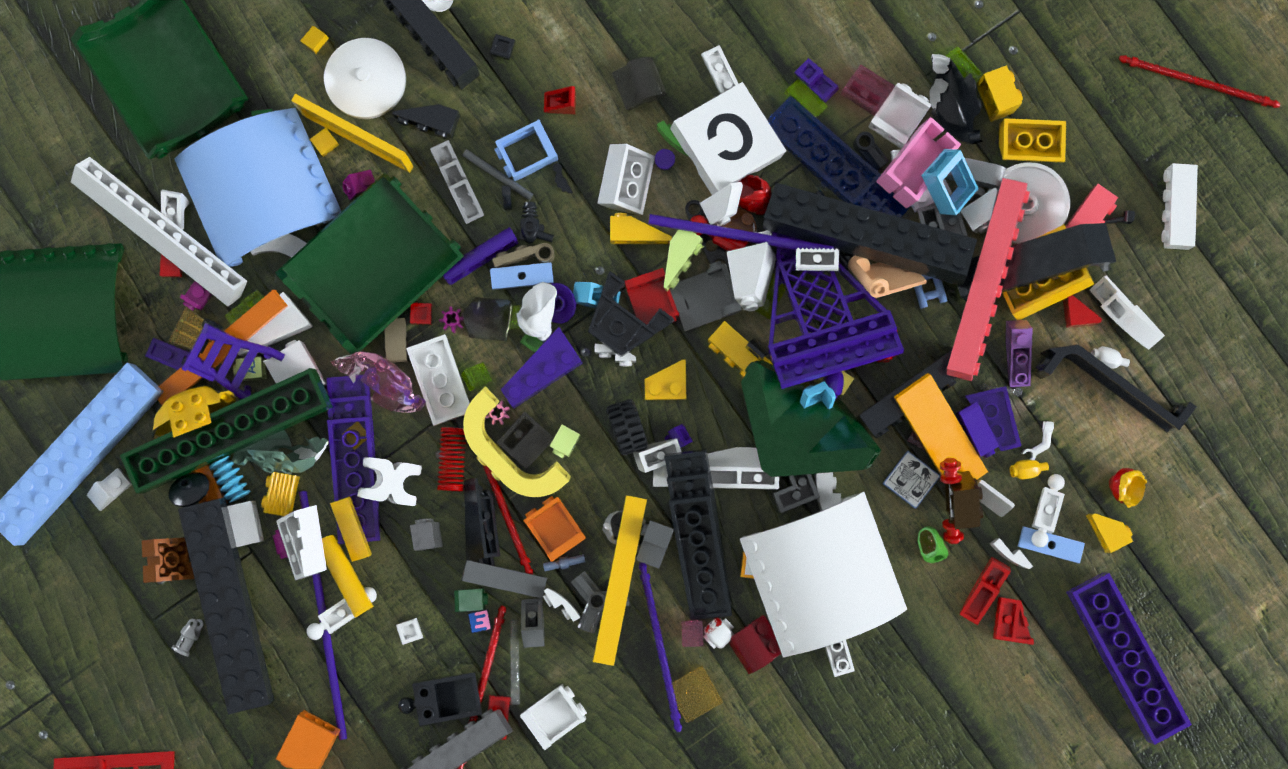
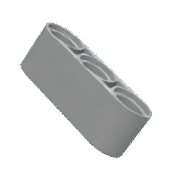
[945,158,1006,190]

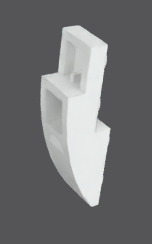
[1090,275,1165,350]
[814,472,844,511]
[824,640,855,677]

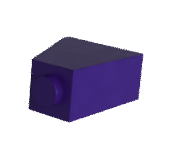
[954,402,999,459]

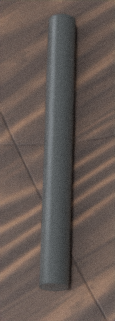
[462,149,534,201]

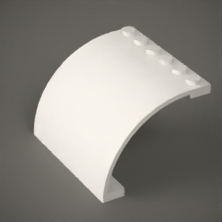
[740,492,907,657]

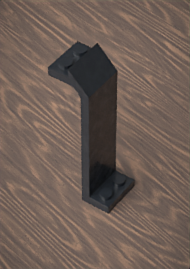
[958,223,1116,302]
[1034,345,1197,433]

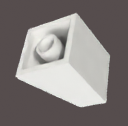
[727,242,776,311]

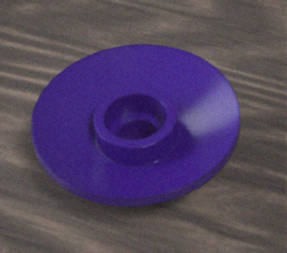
[551,283,576,324]

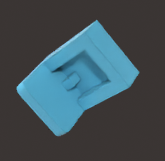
[800,381,836,409]

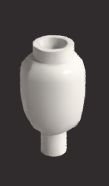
[1091,346,1130,369]

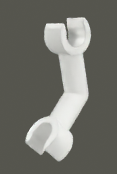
[1021,421,1054,460]

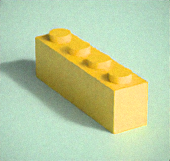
[707,321,773,378]

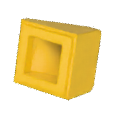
[300,26,329,54]

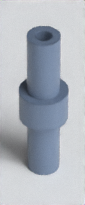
[543,554,585,571]

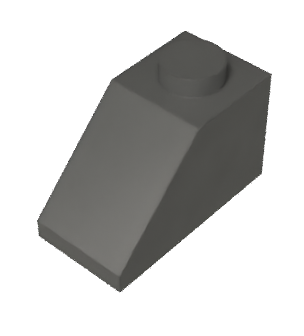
[521,598,545,648]

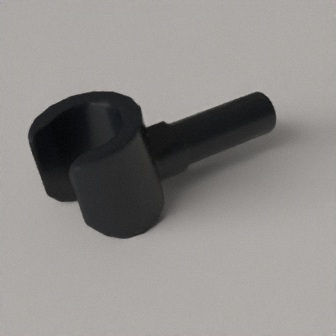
[1105,210,1135,224]

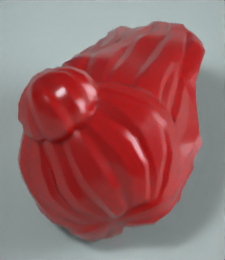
[738,174,772,215]

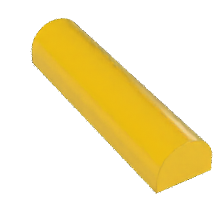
[322,535,374,617]

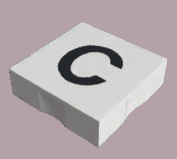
[670,82,786,195]

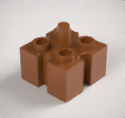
[142,537,194,583]

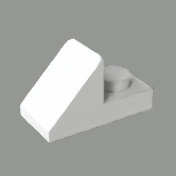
[161,189,189,230]
[87,468,132,511]

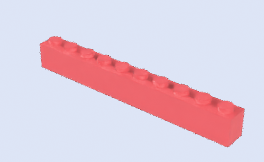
[947,178,1030,381]

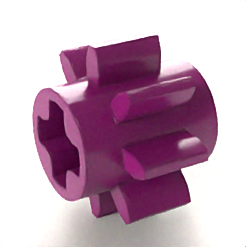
[439,307,466,333]

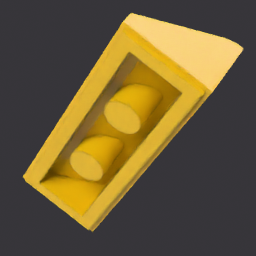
[330,496,372,562]

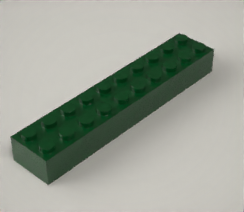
[120,368,333,494]

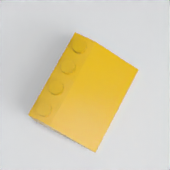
[1002,225,1094,320]

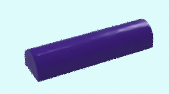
[443,227,519,285]

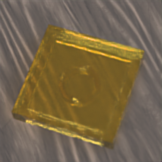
[672,665,723,723]

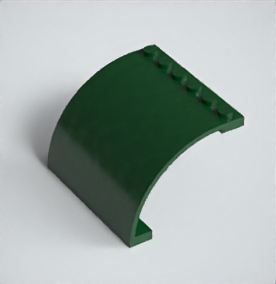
[0,243,129,380]

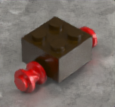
[940,458,983,544]

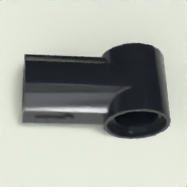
[853,132,889,172]

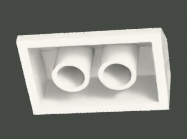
[597,144,655,215]

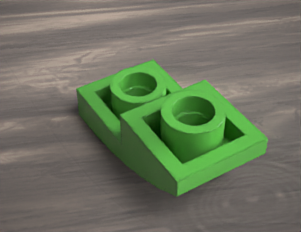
[657,120,689,157]

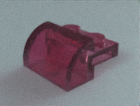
[840,64,895,116]

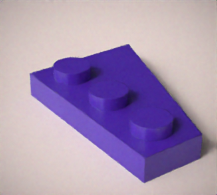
[965,386,1021,451]

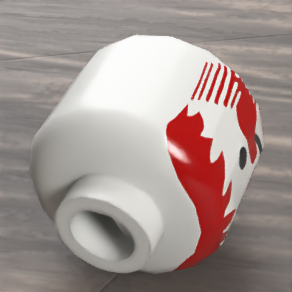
[703,617,734,649]

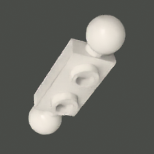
[1031,474,1065,547]
[307,587,377,640]

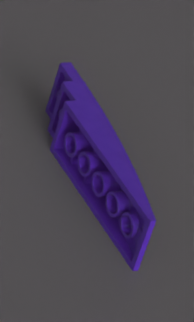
[326,374,381,544]

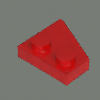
[993,597,1034,645]

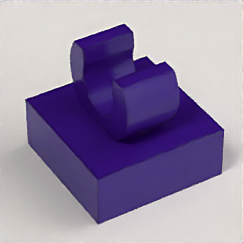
[665,424,693,448]

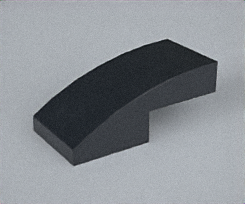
[745,338,769,360]

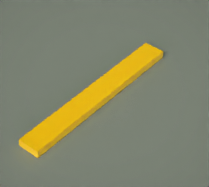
[593,495,647,666]

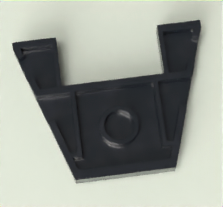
[588,271,675,357]

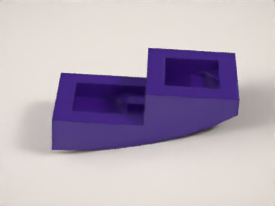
[794,58,839,103]

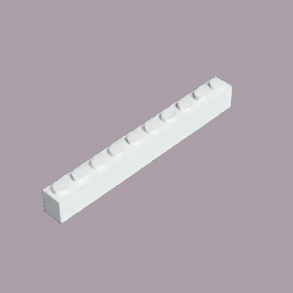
[71,157,247,306]

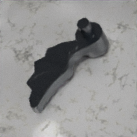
[553,163,573,194]

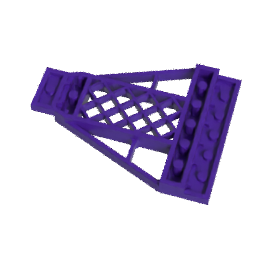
[768,232,904,389]

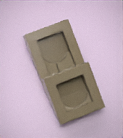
[384,318,407,363]

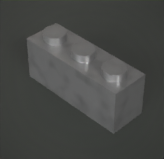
[410,518,443,551]

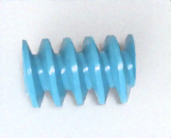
[209,456,251,503]

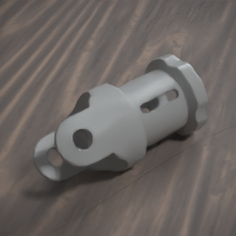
[172,619,204,657]

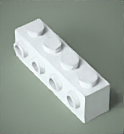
[1161,164,1198,250]

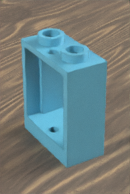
[921,149,979,215]

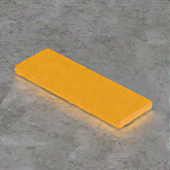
[894,373,988,480]

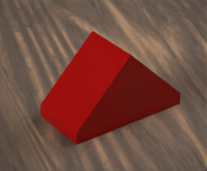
[544,86,576,114]
[1063,295,1103,328]

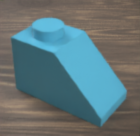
[573,282,621,308]

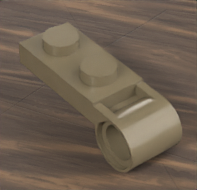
[492,243,555,268]

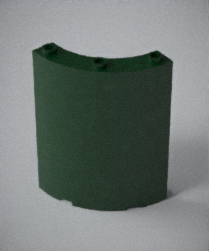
[71,0,248,160]
[275,173,464,354]

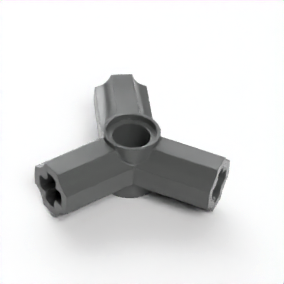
[571,571,630,634]

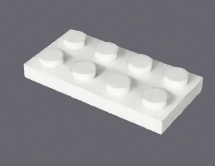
[406,334,470,426]

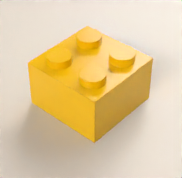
[976,65,1023,122]

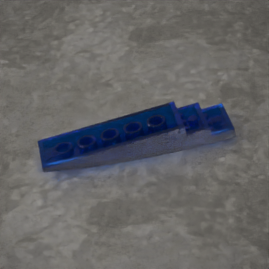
[767,96,911,218]

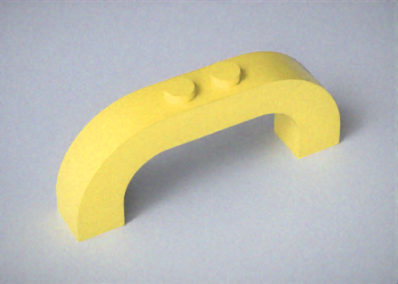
[463,386,571,497]

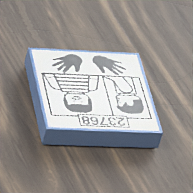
[882,451,940,509]

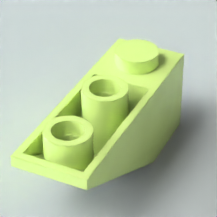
[664,230,704,292]

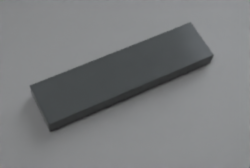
[461,560,547,599]

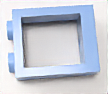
[494,120,558,181]

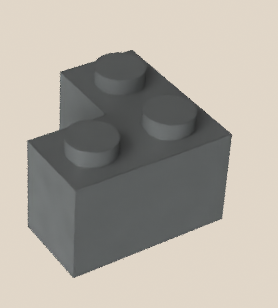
[772,474,820,513]
[636,520,674,569]

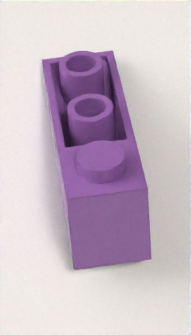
[1006,320,1033,387]

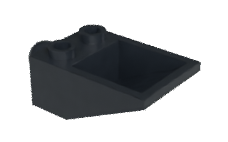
[398,672,482,726]

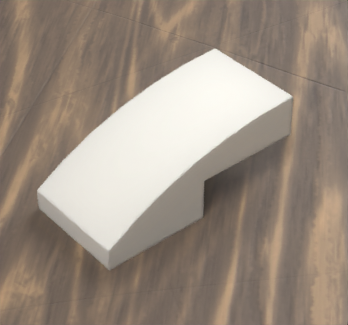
[989,538,1033,569]

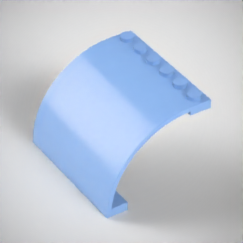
[174,108,342,267]

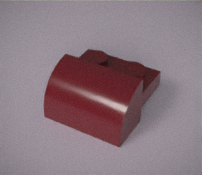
[729,615,782,674]

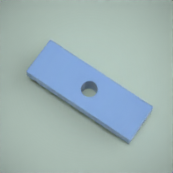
[490,262,554,290]
[1017,526,1085,563]

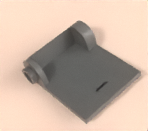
[670,261,742,332]

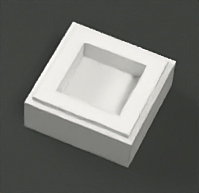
[396,618,423,645]

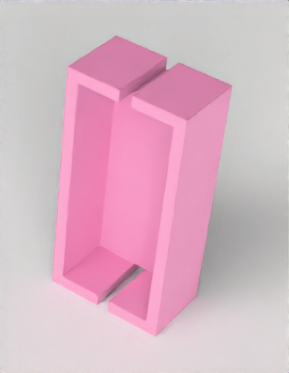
[876,117,961,209]

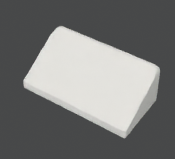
[977,480,1015,517]

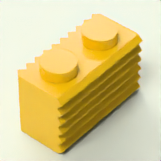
[261,472,300,516]

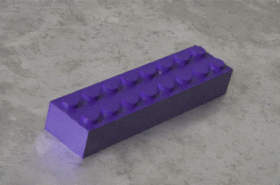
[1066,572,1192,745]

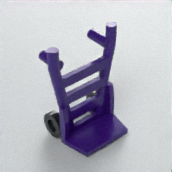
[181,318,285,399]

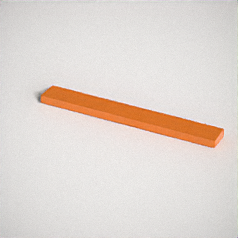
[158,290,288,405]

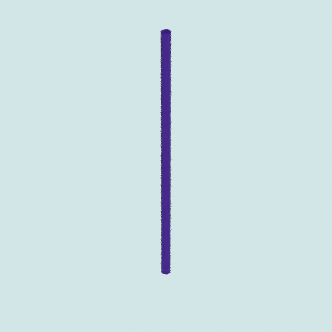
[298,491,347,740]

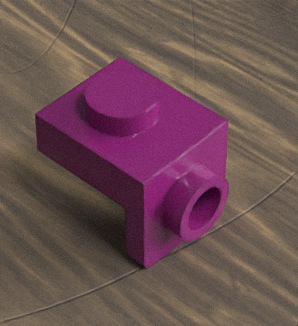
[342,170,375,200]

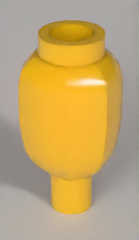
[1010,459,1049,480]

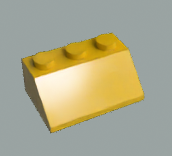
[999,118,1066,162]

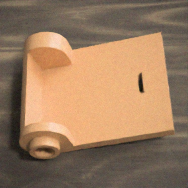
[848,255,926,298]

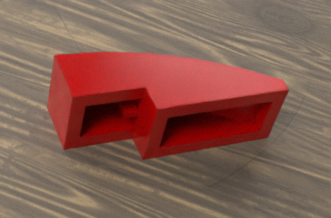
[959,557,1011,625]

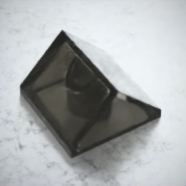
[462,297,513,341]

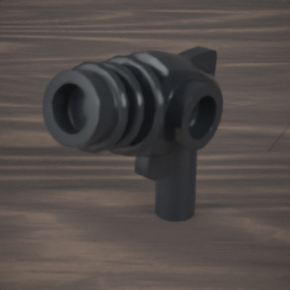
[519,202,554,244]

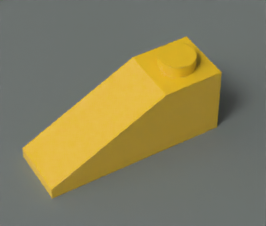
[610,213,672,244]

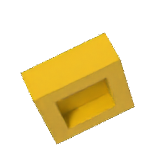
[310,127,339,157]
[342,422,367,450]

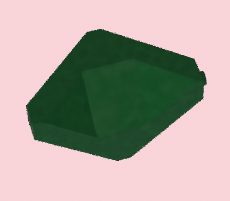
[741,360,882,477]

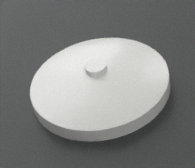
[324,38,406,119]
[988,162,1070,244]

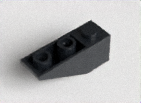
[392,104,460,139]

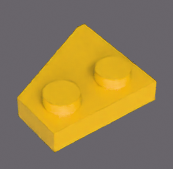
[645,360,686,400]

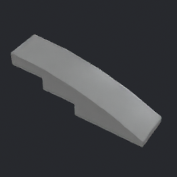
[430,140,484,224]

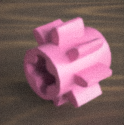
[486,400,510,425]

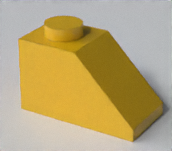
[1086,513,1133,553]

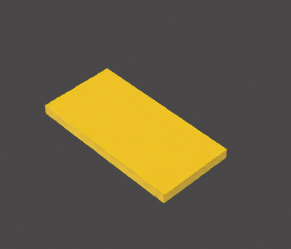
[291,94,414,173]

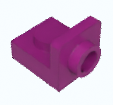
[180,281,212,311]

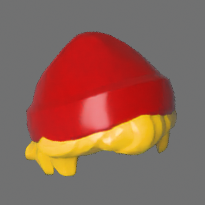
[1109,468,1147,508]

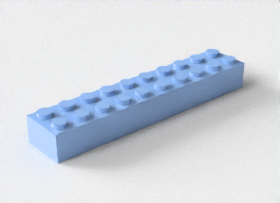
[0,363,164,546]

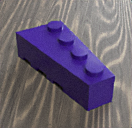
[501,327,583,409]

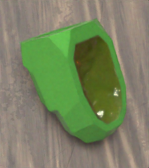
[917,526,948,563]

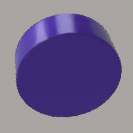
[655,149,675,170]

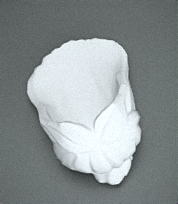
[517,282,557,341]

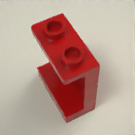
[624,268,679,325]

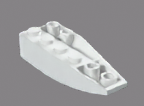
[653,447,779,490]

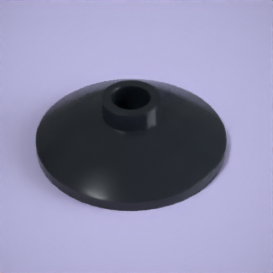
[168,472,209,507]

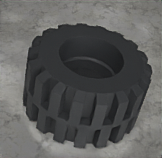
[606,399,648,456]

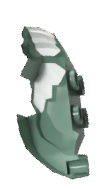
[232,430,328,474]

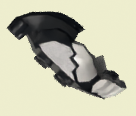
[929,54,983,145]

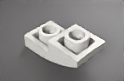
[595,344,636,367]
[543,588,581,622]

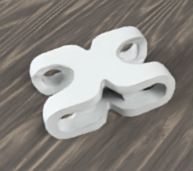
[357,457,422,506]

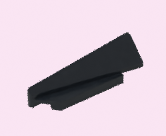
[464,478,500,566]

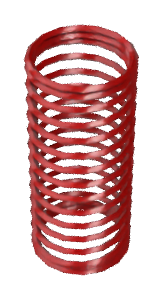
[437,427,466,491]

